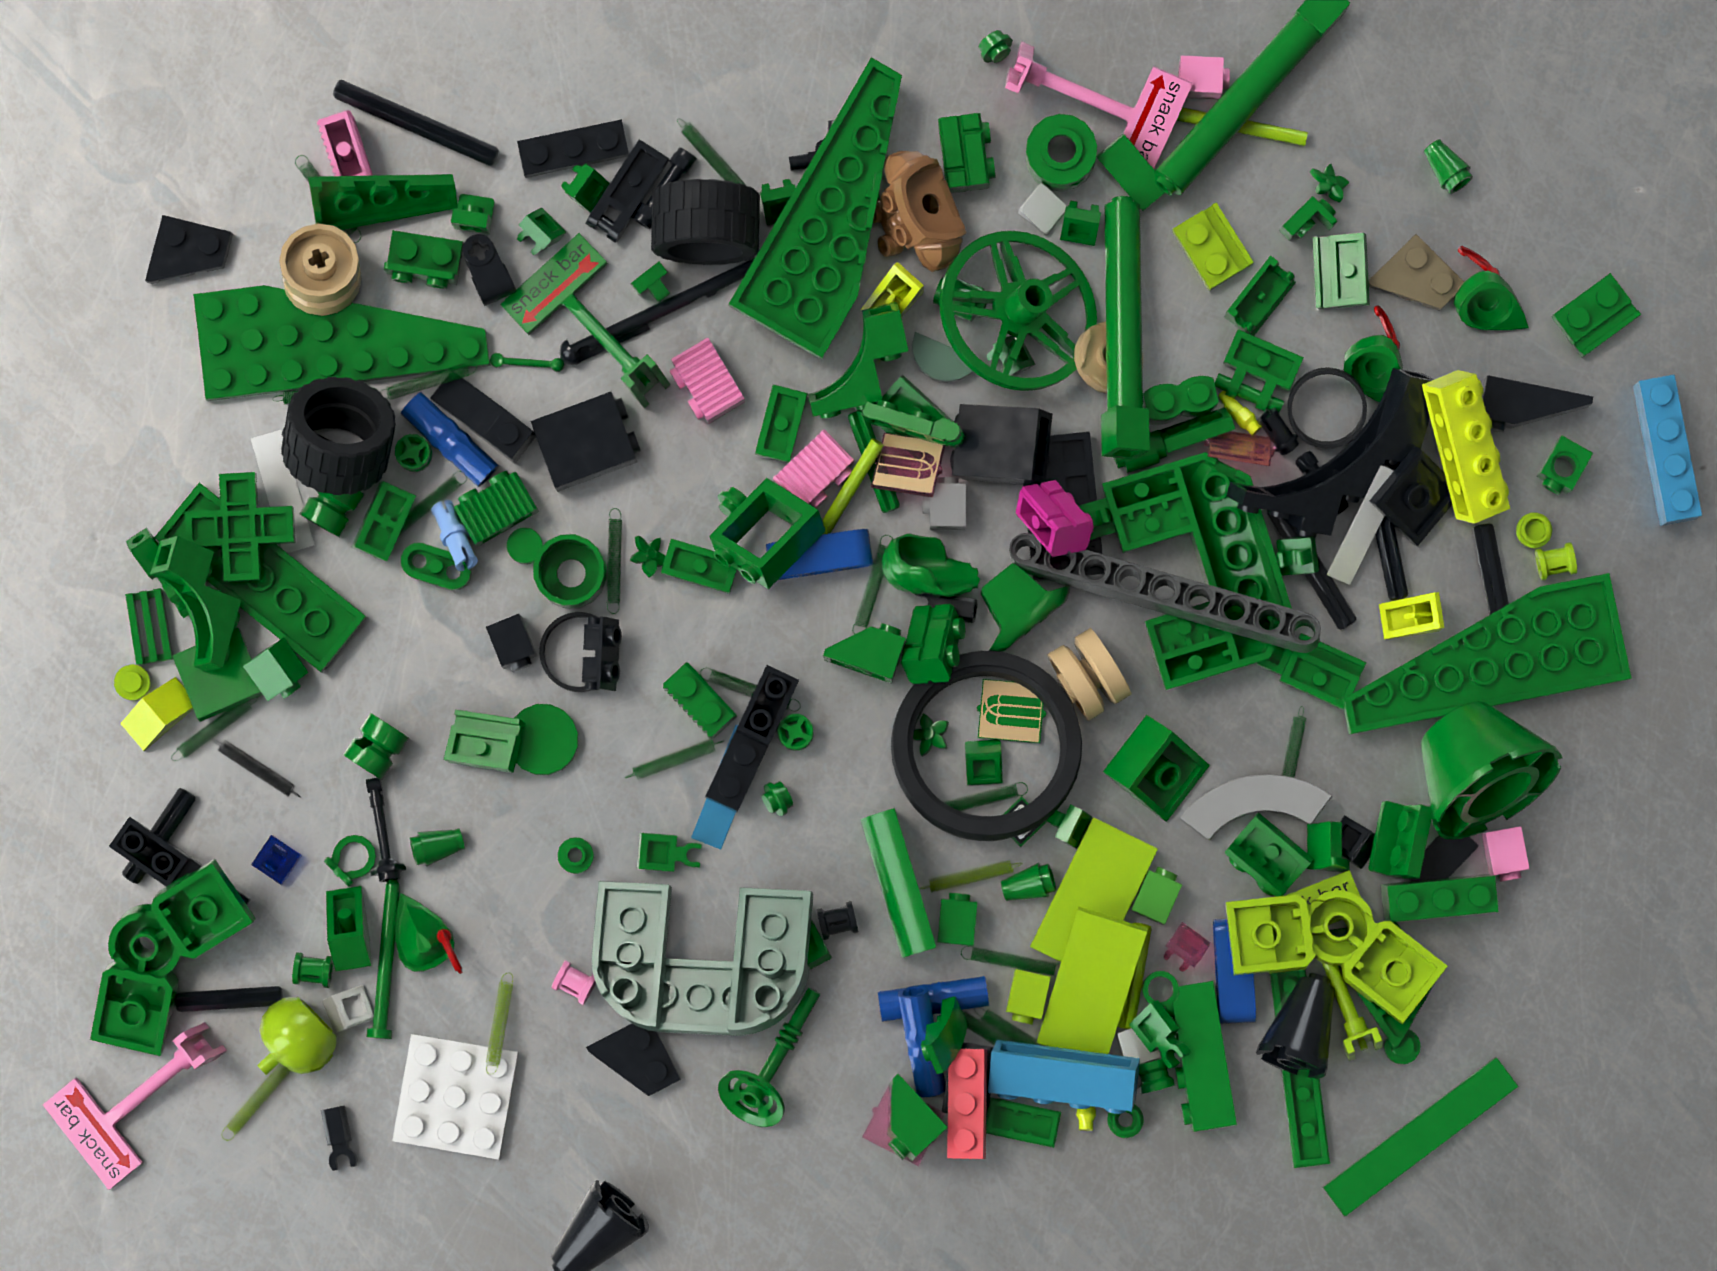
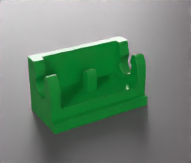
[1224,255,1296,336]
[351,481,416,561]

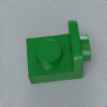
[451,194,495,235]
[1279,196,1338,241]

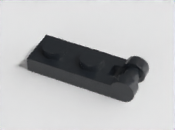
[585,139,669,243]

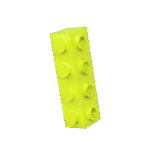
[1422,370,1510,524]

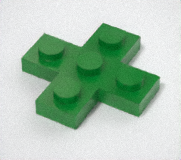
[184,472,296,583]

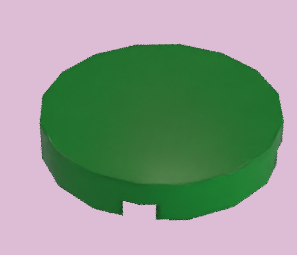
[514,704,578,775]

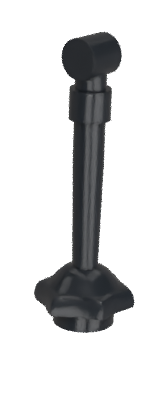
[366,777,406,882]

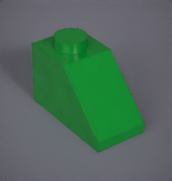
[326,886,371,972]

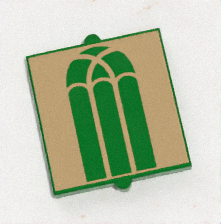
[977,679,1046,744]

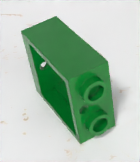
[709,478,826,590]

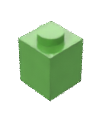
[1130,867,1182,925]

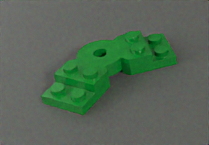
[90,859,256,1056]

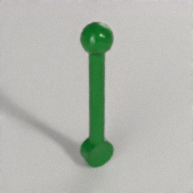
[490,353,565,372]

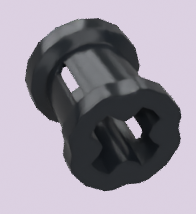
[816,901,859,940]

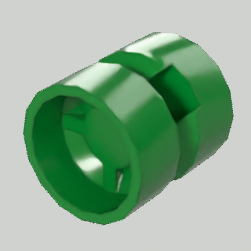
[299,491,365,538]
[343,713,409,780]

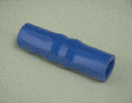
[400,392,499,487]
[878,976,989,1022]
[898,985,946,1097]

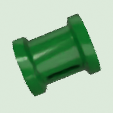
[292,952,333,988]

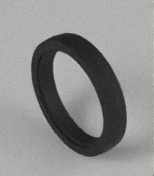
[891,651,1082,841]

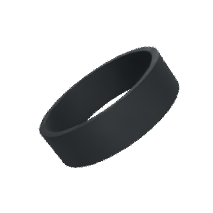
[1287,367,1367,449]
[539,612,619,692]

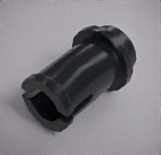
[1257,408,1299,456]

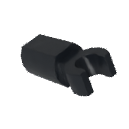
[912,593,978,623]
[321,1105,358,1171]

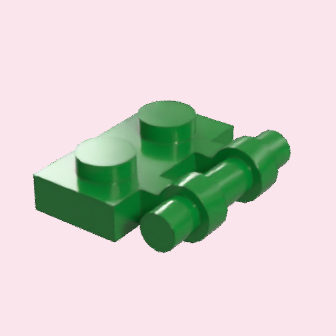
[1215,329,1304,413]

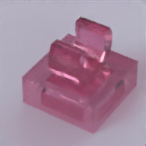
[1164,922,1211,972]

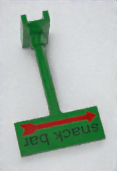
[500,233,671,409]

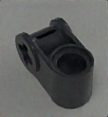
[462,234,517,306]

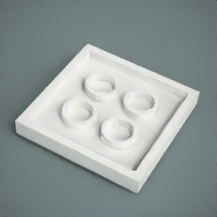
[392,1034,519,1160]

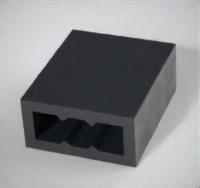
[530,392,641,492]
[950,404,1053,485]

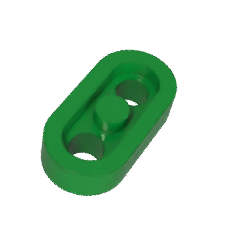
[401,543,472,591]

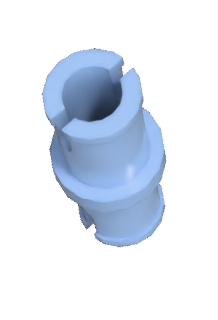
[431,500,478,571]

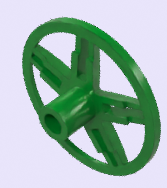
[939,231,1097,391]

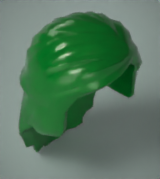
[882,533,980,597]

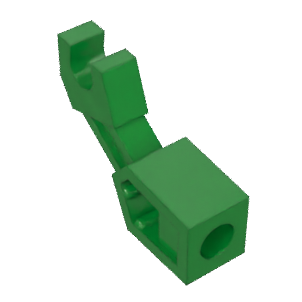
[126,527,189,619]

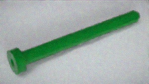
[366,880,400,1039]

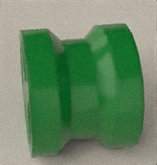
[394,434,433,472]
[777,714,814,751]
[1139,1058,1175,1094]

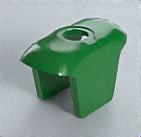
[980,563,1070,652]

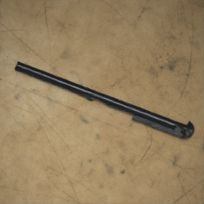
[559,258,755,365]

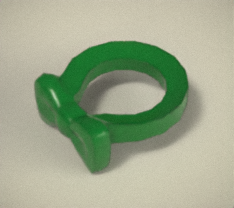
[324,835,376,887]

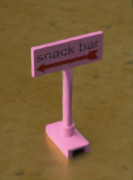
[1005,41,1193,169]
[43,1022,227,1190]

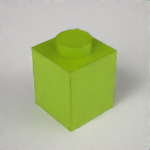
[1005,969,1051,1025]

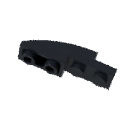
[705,665,799,812]
[109,817,251,905]

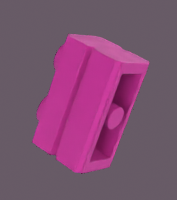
[1016,480,1094,557]

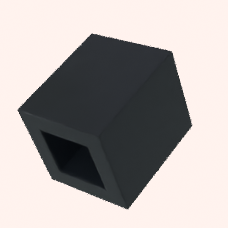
[486,614,537,672]

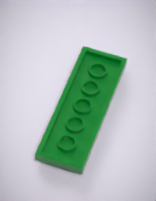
[154,482,367,673]

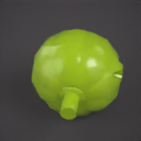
[257,997,337,1075]

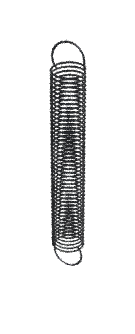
[212,739,301,797]

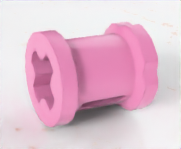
[551,960,596,1005]

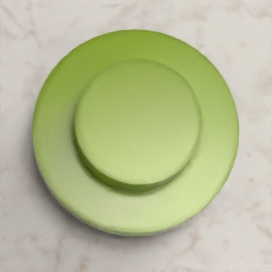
[1516,512,1552,549]
[114,664,151,700]

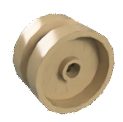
[279,223,362,316]
[1047,628,1132,721]

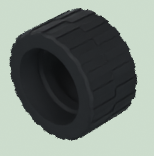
[651,179,760,265]
[281,377,396,495]

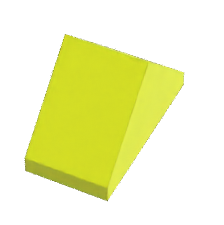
[860,262,924,318]
[1379,592,1445,639]
[121,677,193,751]

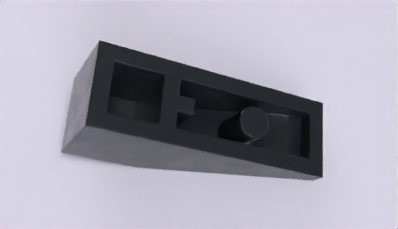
[430,371,536,464]
[1482,375,1594,432]

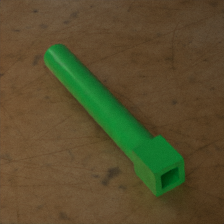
[1154,0,1350,196]
[1101,196,1150,460]

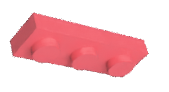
[947,1049,987,1159]

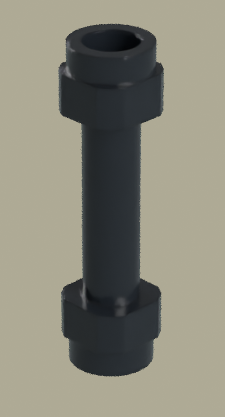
[632,147,697,230]

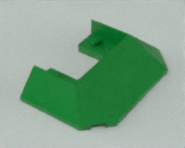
[1102,452,1292,690]

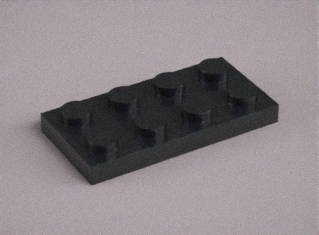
[1023,431,1105,582]

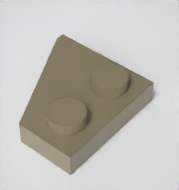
[1369,234,1464,311]

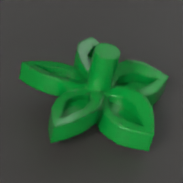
[1310,164,1349,202]
[630,535,665,577]
[913,713,949,757]

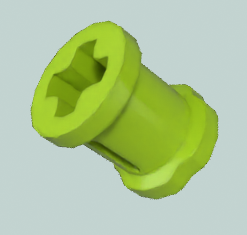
[1535,542,1577,580]

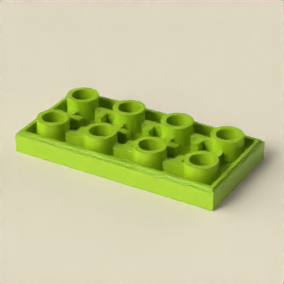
[1030,817,1158,962]
[1036,907,1148,1054]

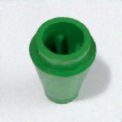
[1423,139,1473,194]
[409,828,465,867]
[1001,862,1056,901]

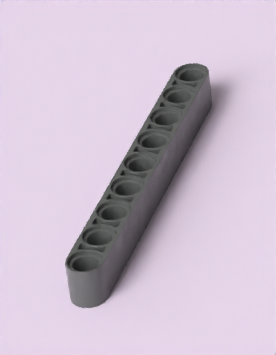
[1009,533,1321,653]

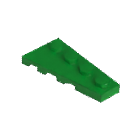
[308,174,458,230]

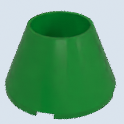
[1421,702,1562,840]

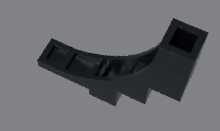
[1226,368,1434,538]

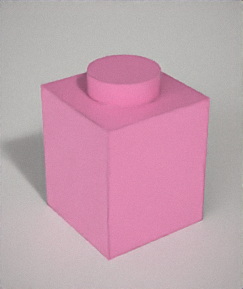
[1178,56,1230,99]
[1482,826,1529,882]

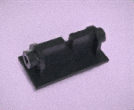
[582,616,622,691]

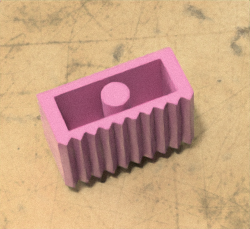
[317,110,373,176]
[669,338,745,424]
[773,429,854,509]

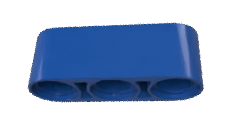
[766,529,874,580]
[1213,919,1256,1024]

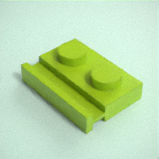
[1172,202,1254,291]

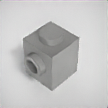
[923,477,966,530]

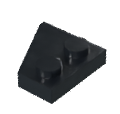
[145,215,233,284]
[586,1024,681,1096]

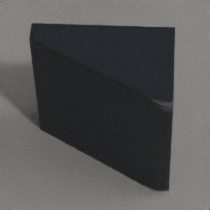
[1340,815,1375,869]

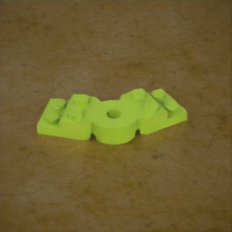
[1225,890,1448,1024]

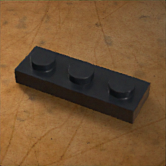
[517,119,629,178]

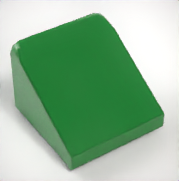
[965,740,1003,785]

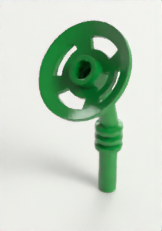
[718,987,821,1127]

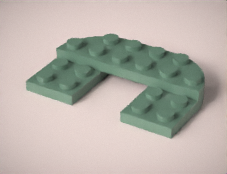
[592,881,813,1036]

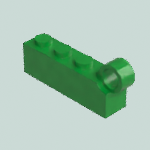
[1142,971,1237,1132]

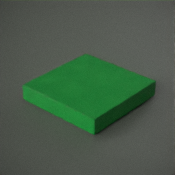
[172,627,263,722]

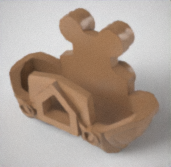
[873,151,967,272]

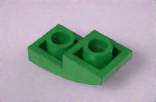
[921,996,968,1074]

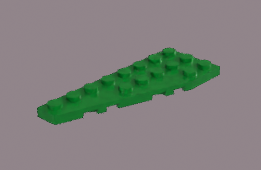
[728,57,902,359]
[193,285,490,401]
[1342,573,1632,735]

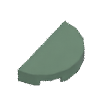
[912,332,973,383]

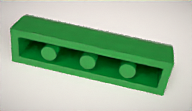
[860,808,936,958]

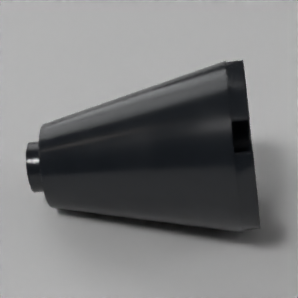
[1256,973,1335,1078]
[551,1180,649,1271]

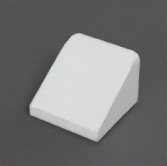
[1018,182,1066,235]
[323,985,374,1033]
[1116,1028,1161,1064]

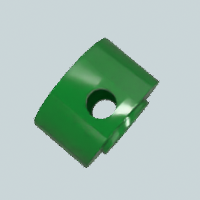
[1025,114,1097,192]
[533,534,607,609]

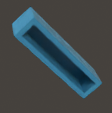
[1633,374,1702,526]
[988,1040,1140,1114]

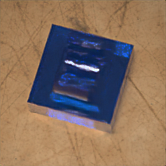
[251,835,302,885]

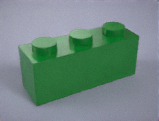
[1380,874,1499,922]

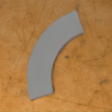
[1180,774,1332,840]

